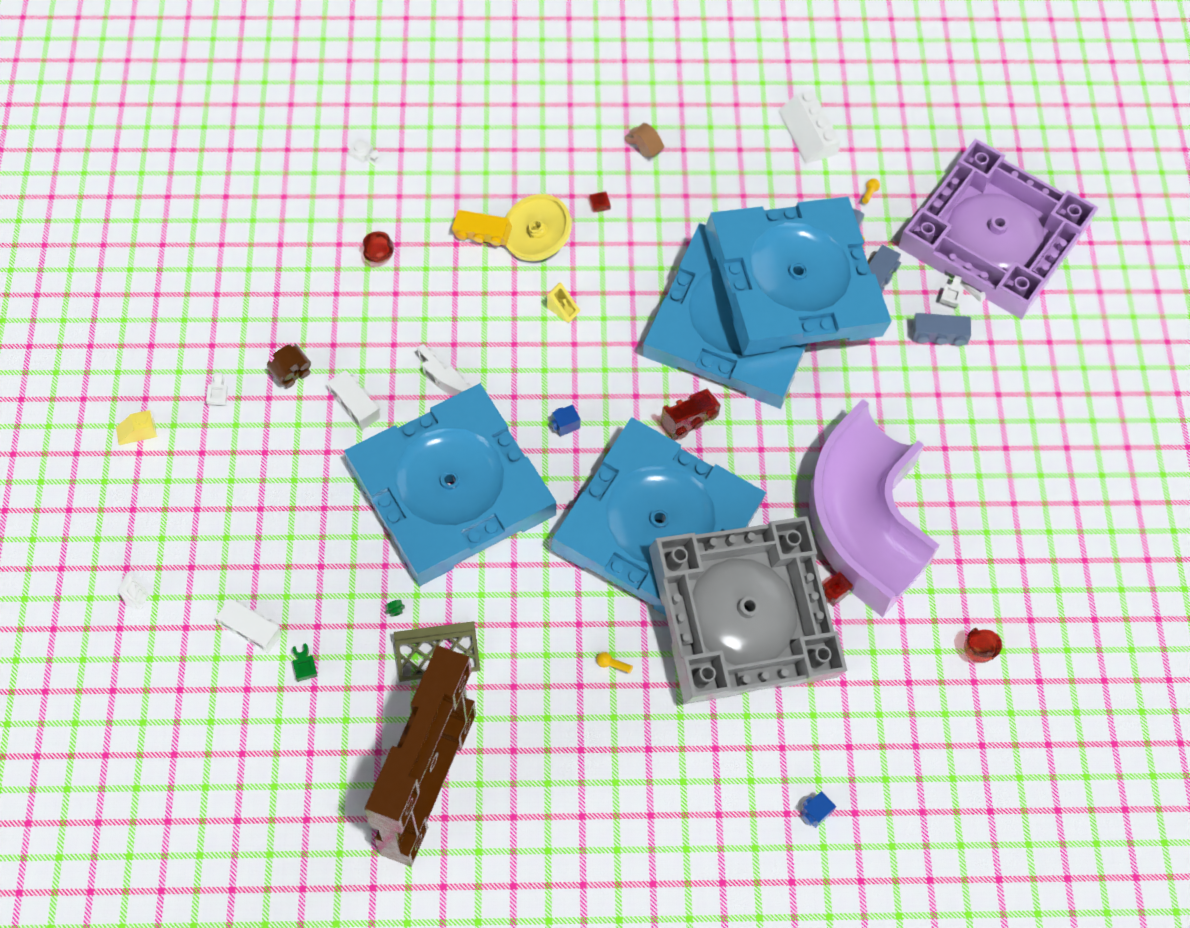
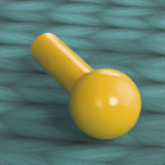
[862,179,880,204]
[596,652,633,673]

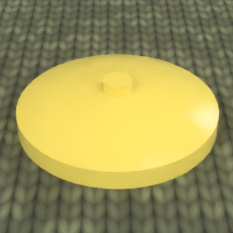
[505,194,572,261]

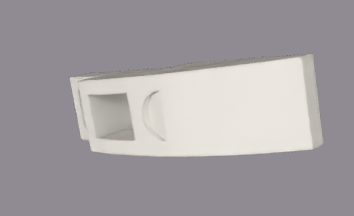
[418,343,472,396]

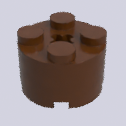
[267,344,311,388]

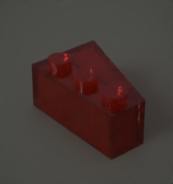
[660,388,721,441]

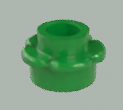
[386,600,405,616]

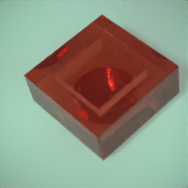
[589,191,611,213]

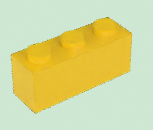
[452,210,512,246]

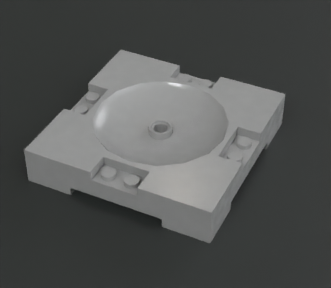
[649,516,847,704]

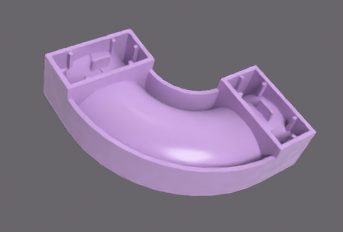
[809,399,939,617]

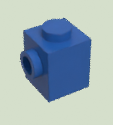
[550,404,581,437]
[801,791,836,828]

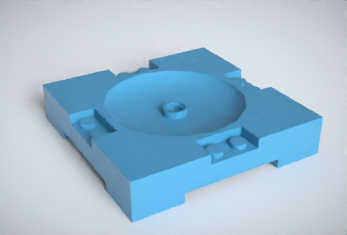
[705,197,892,356]
[643,223,808,409]
[344,383,557,587]
[551,417,767,616]

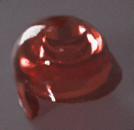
[363,231,394,263]
[963,627,1002,663]

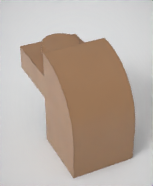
[624,123,665,157]

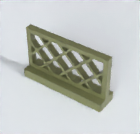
[394,621,481,682]

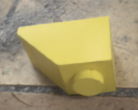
[116,410,157,445]

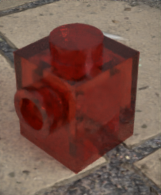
[822,572,853,607]

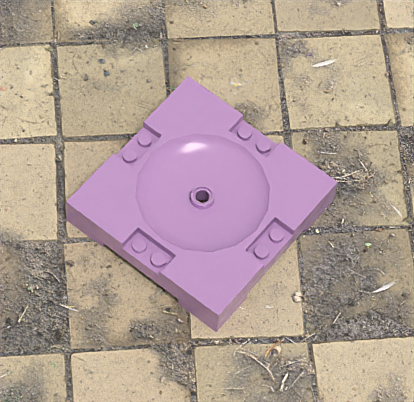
[898,138,1099,320]

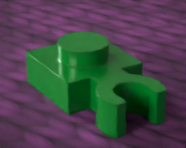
[292,643,318,682]

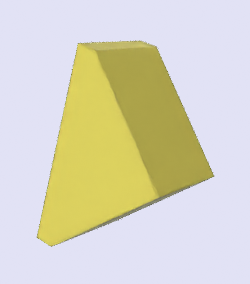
[547,283,581,323]

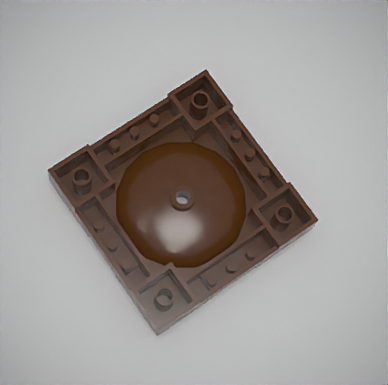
[364,645,476,867]

